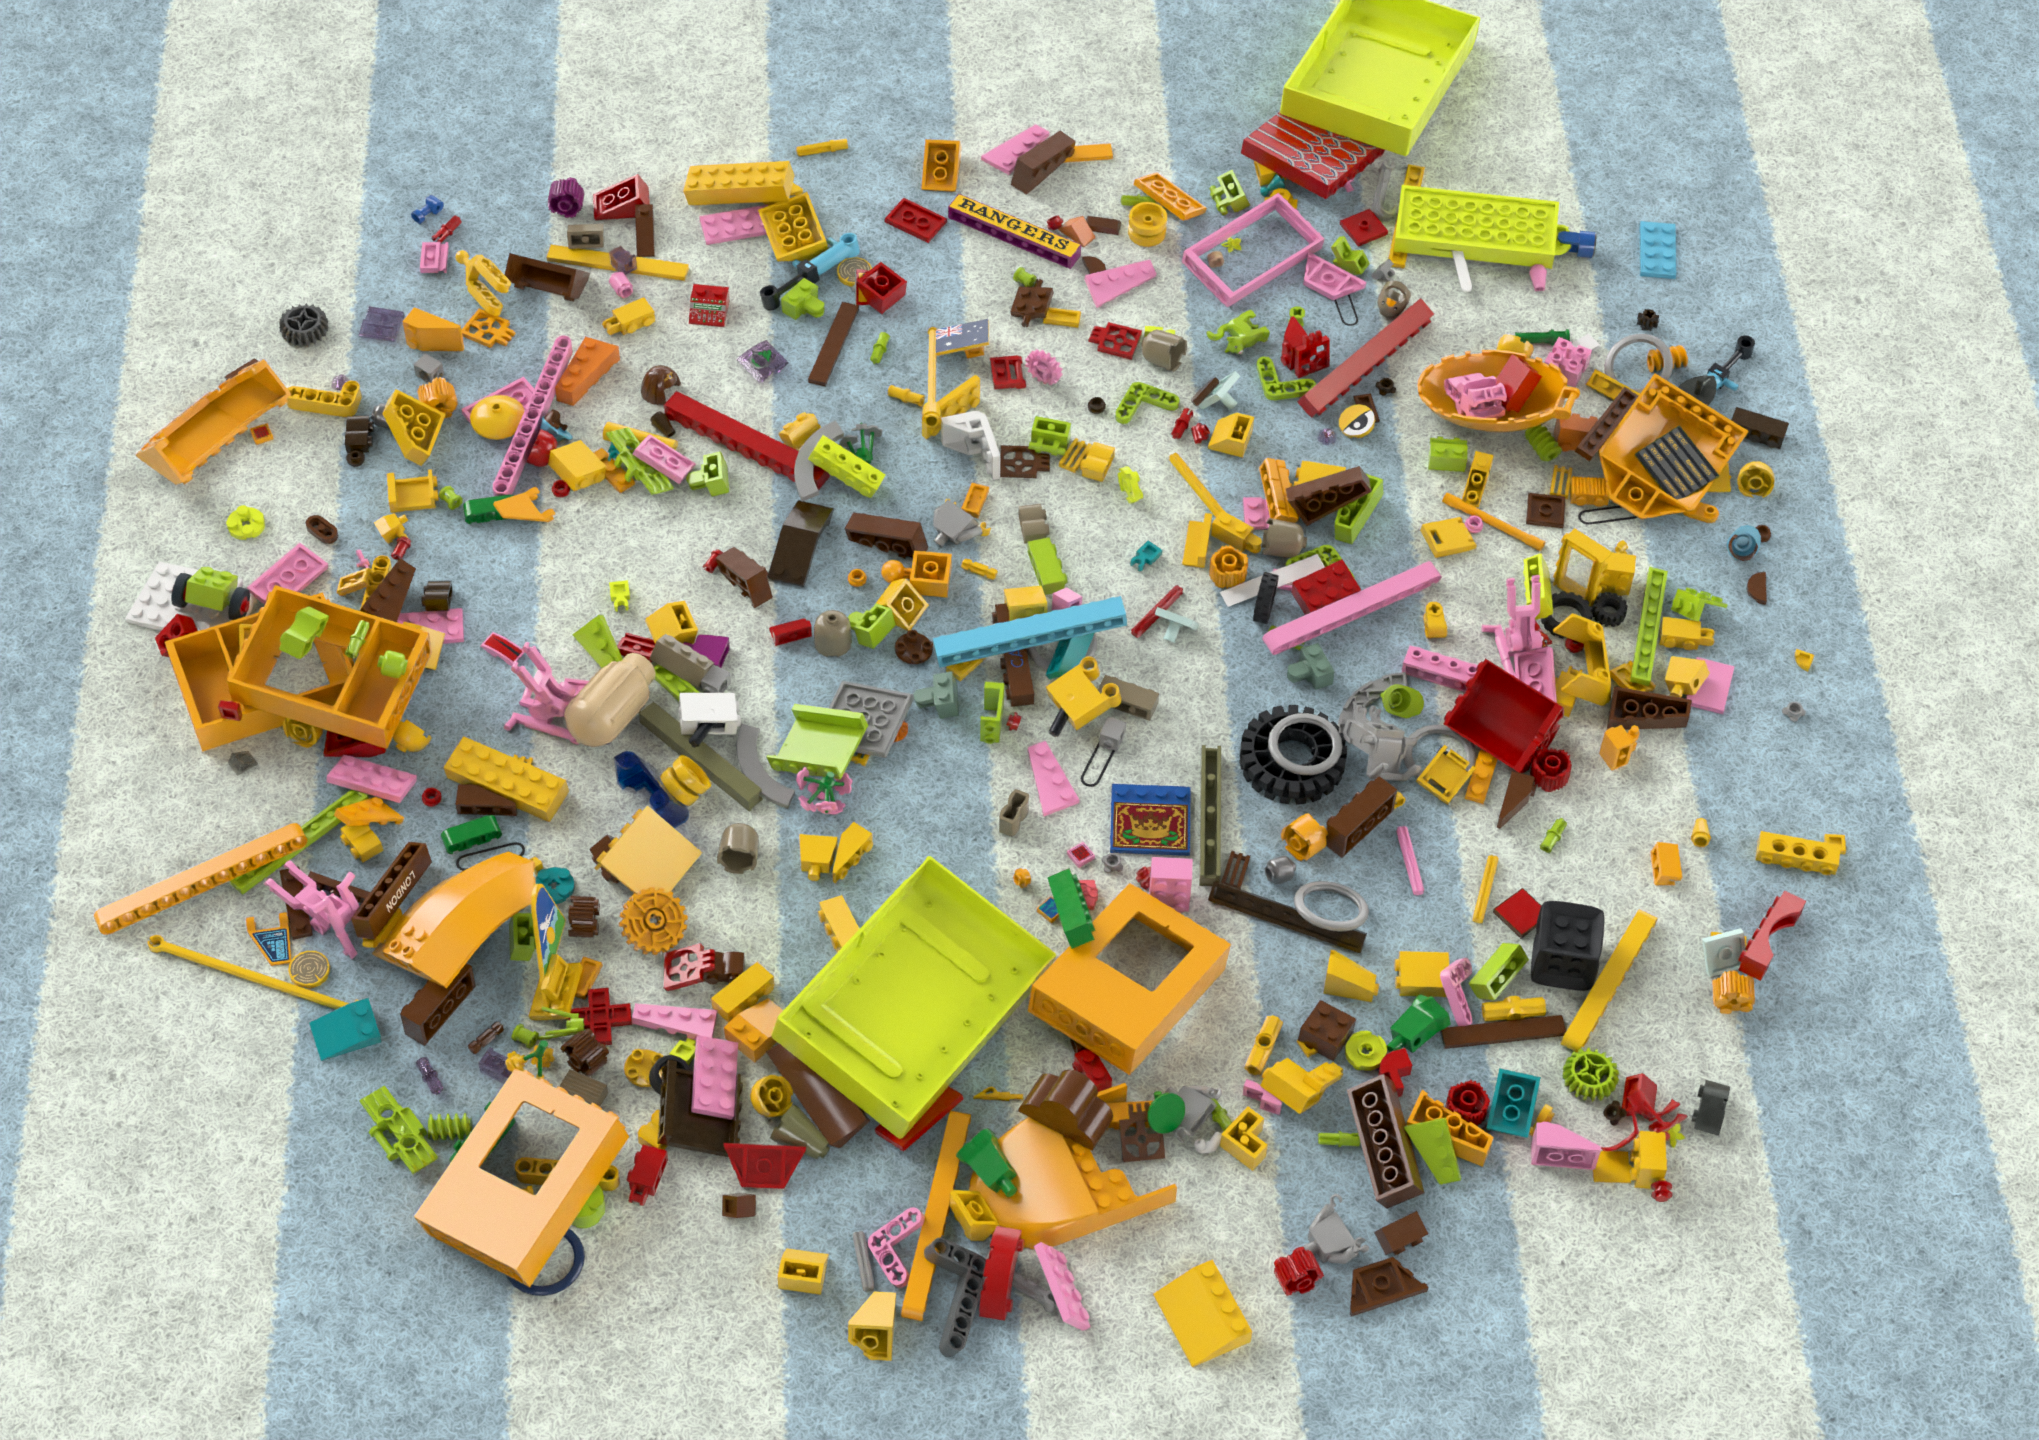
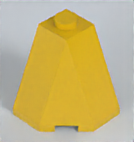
[1323,950,1379,1002]
[848,1292,896,1361]

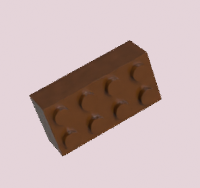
[1326,776,1397,858]
[400,963,476,1046]

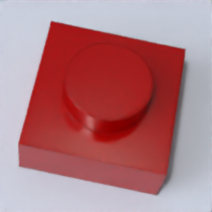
[218,700,243,721]

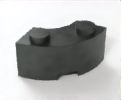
[1691,1080,1730,1136]

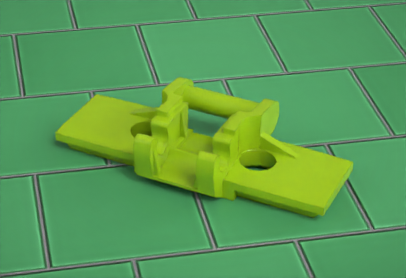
[606,427,674,495]
[359,1085,438,1174]

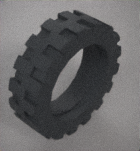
[1253,572,1279,624]
[1541,591,1593,639]

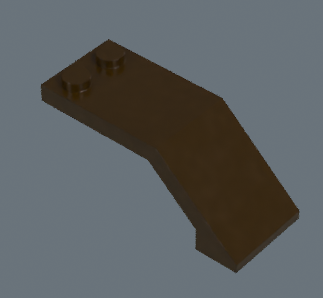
[767,500,834,587]

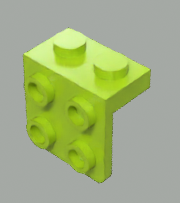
[1671,587,1728,621]

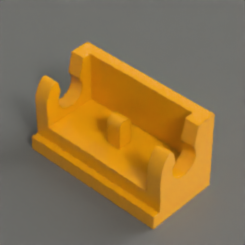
[1650,842,1683,885]

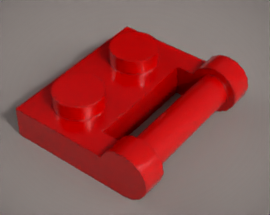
[990,355,1026,389]

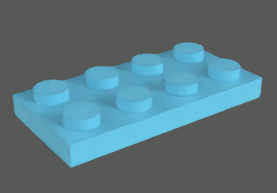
[1640,221,1676,279]

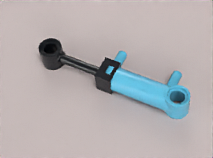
[760,233,860,311]
[1707,335,1755,391]

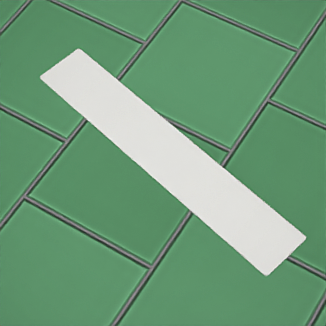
[1220,554,1325,607]

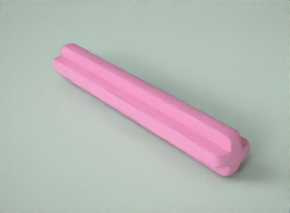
[1396,826,1424,895]

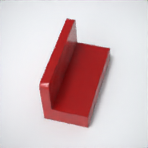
[769,618,812,646]
[1622,1073,1657,1121]

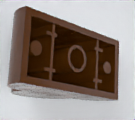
[1018,1070,1113,1151]

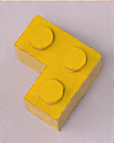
[1220,1106,1268,1171]

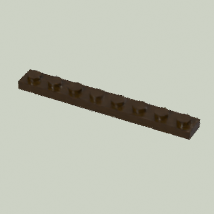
[1208,880,1367,953]

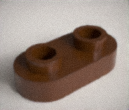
[305,515,338,544]

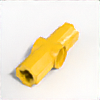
[1481,996,1546,1021]
[1244,1015,1283,1076]

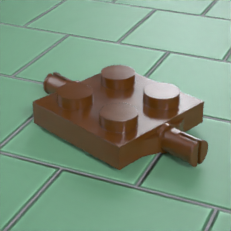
[1010,279,1054,327]

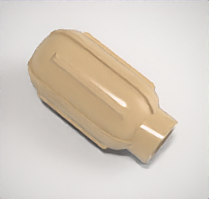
[564,653,656,747]

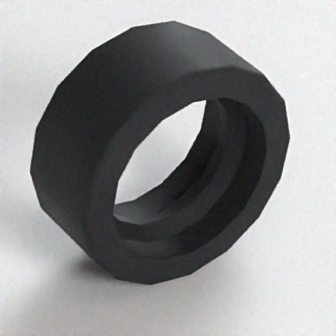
[649,1055,691,1095]

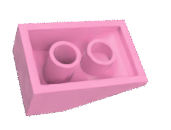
[1531,1122,1601,1170]

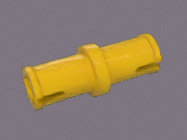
[887,385,925,406]

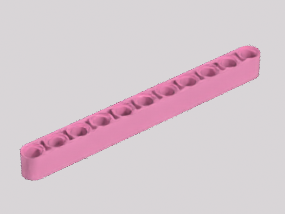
[492,335,573,496]
[1262,561,1442,655]

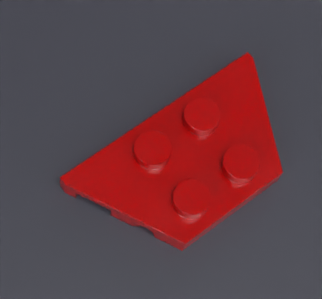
[724,1143,806,1189]

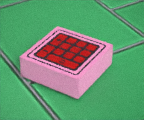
[1067,842,1095,868]

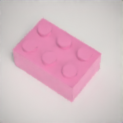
[1149,857,1193,913]

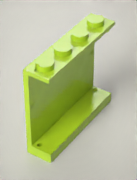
[766,704,868,779]

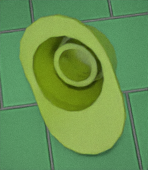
[1380,684,1424,718]

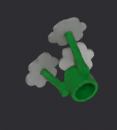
[839,422,882,464]

